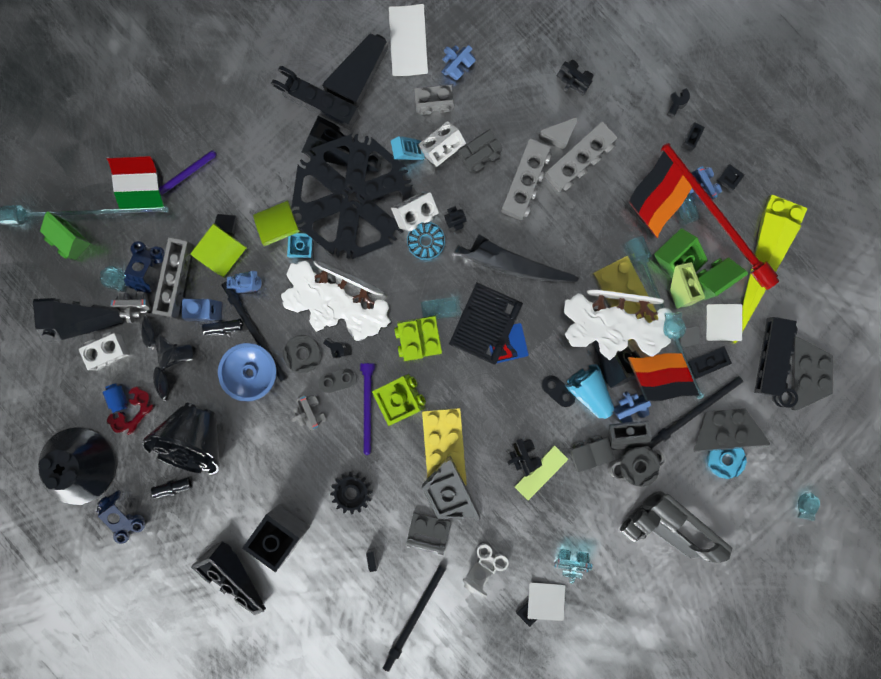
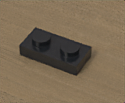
[687,346,732,379]

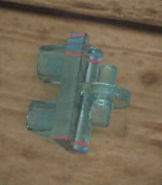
[554,549,592,583]

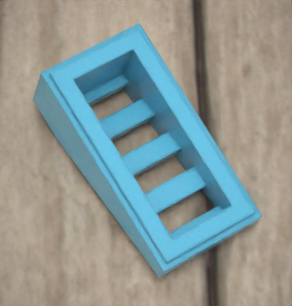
[391,136,425,160]

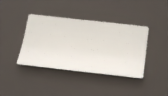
[389,4,428,76]

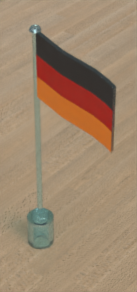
[625,235,704,401]

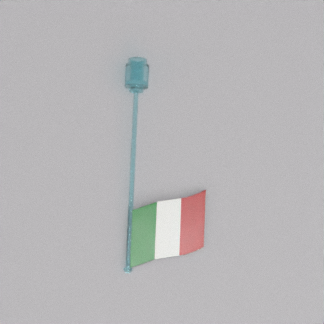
[0,156,169,225]

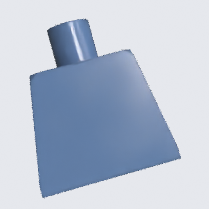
[182,299,222,321]

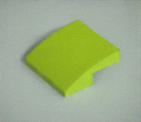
[253,200,300,246]
[190,224,247,278]

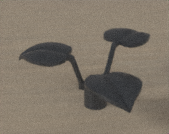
[141,315,193,401]

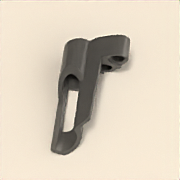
[620,491,733,563]

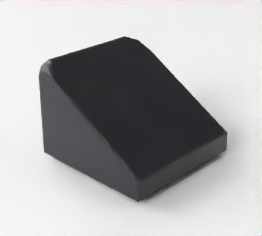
[214,214,236,235]

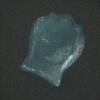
[100,266,126,291]
[663,312,686,340]
[798,493,820,521]

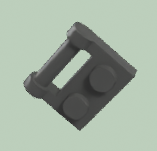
[406,512,451,555]

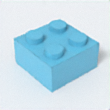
[287,233,314,259]

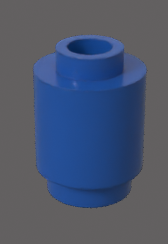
[102,383,128,413]

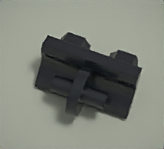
[556,59,594,95]
[507,439,542,477]

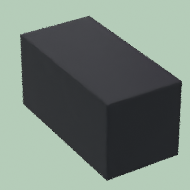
[681,122,705,151]

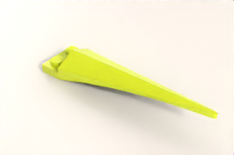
[733,195,807,343]

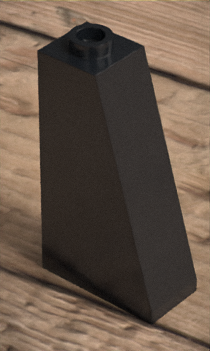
[322,33,388,107]

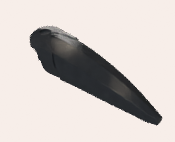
[454,234,579,282]

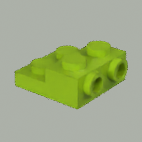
[394,315,442,361]
[372,374,426,426]

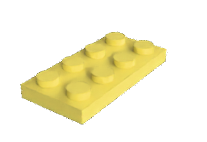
[593,256,658,341]
[422,408,467,485]

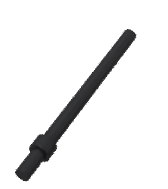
[221,281,287,382]
[649,376,743,449]
[382,565,446,672]

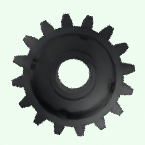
[330,471,373,514]

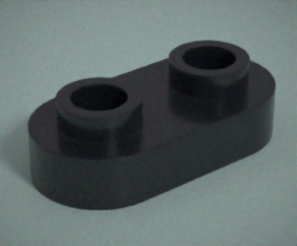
[541,375,576,407]

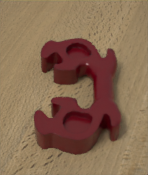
[107,387,155,435]

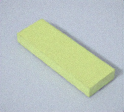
[514,446,568,500]

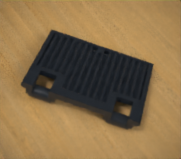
[449,282,523,365]

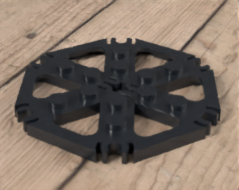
[291,133,413,259]

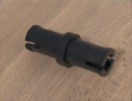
[202,318,243,336]
[151,477,193,499]

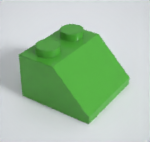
[40,211,91,260]
[654,228,708,279]
[696,257,748,300]

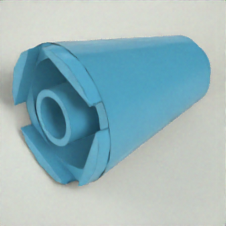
[565,364,614,419]

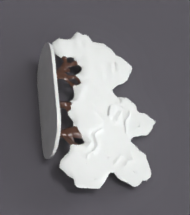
[281,260,391,341]
[564,290,679,360]

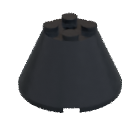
[142,402,220,474]
[38,427,116,504]

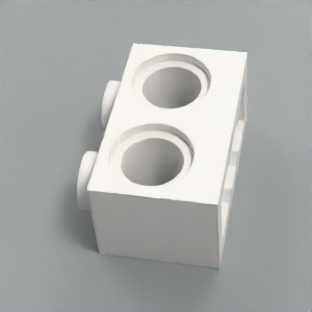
[418,121,466,167]
[391,191,439,231]
[79,332,130,370]

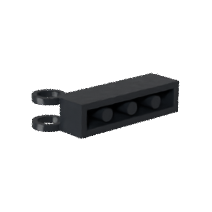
[271,66,359,131]
[754,317,798,408]

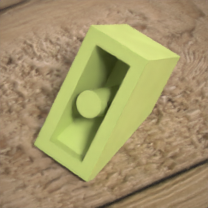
[670,262,705,309]

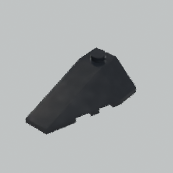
[33,298,124,342]
[594,309,641,388]
[191,541,266,615]

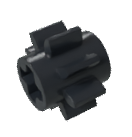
[444,206,467,231]

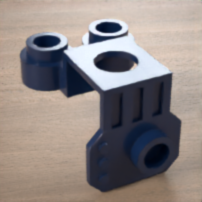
[124,241,165,293]
[96,490,146,544]

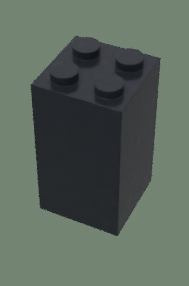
[242,504,310,573]

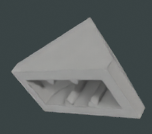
[539,117,578,150]

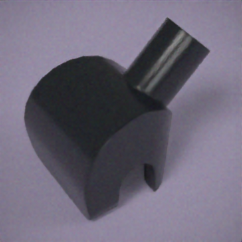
[668,88,690,117]
[323,338,352,359]

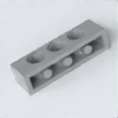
[544,121,618,192]
[500,138,552,221]
[152,237,193,319]

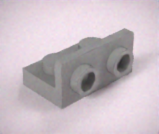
[414,85,454,115]

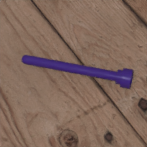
[144,150,217,212]
[360,363,375,455]

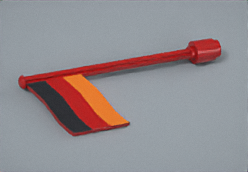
[629,143,779,290]

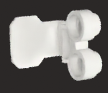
[463,543,509,597]

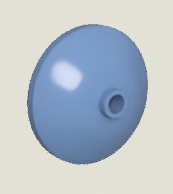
[218,343,277,401]

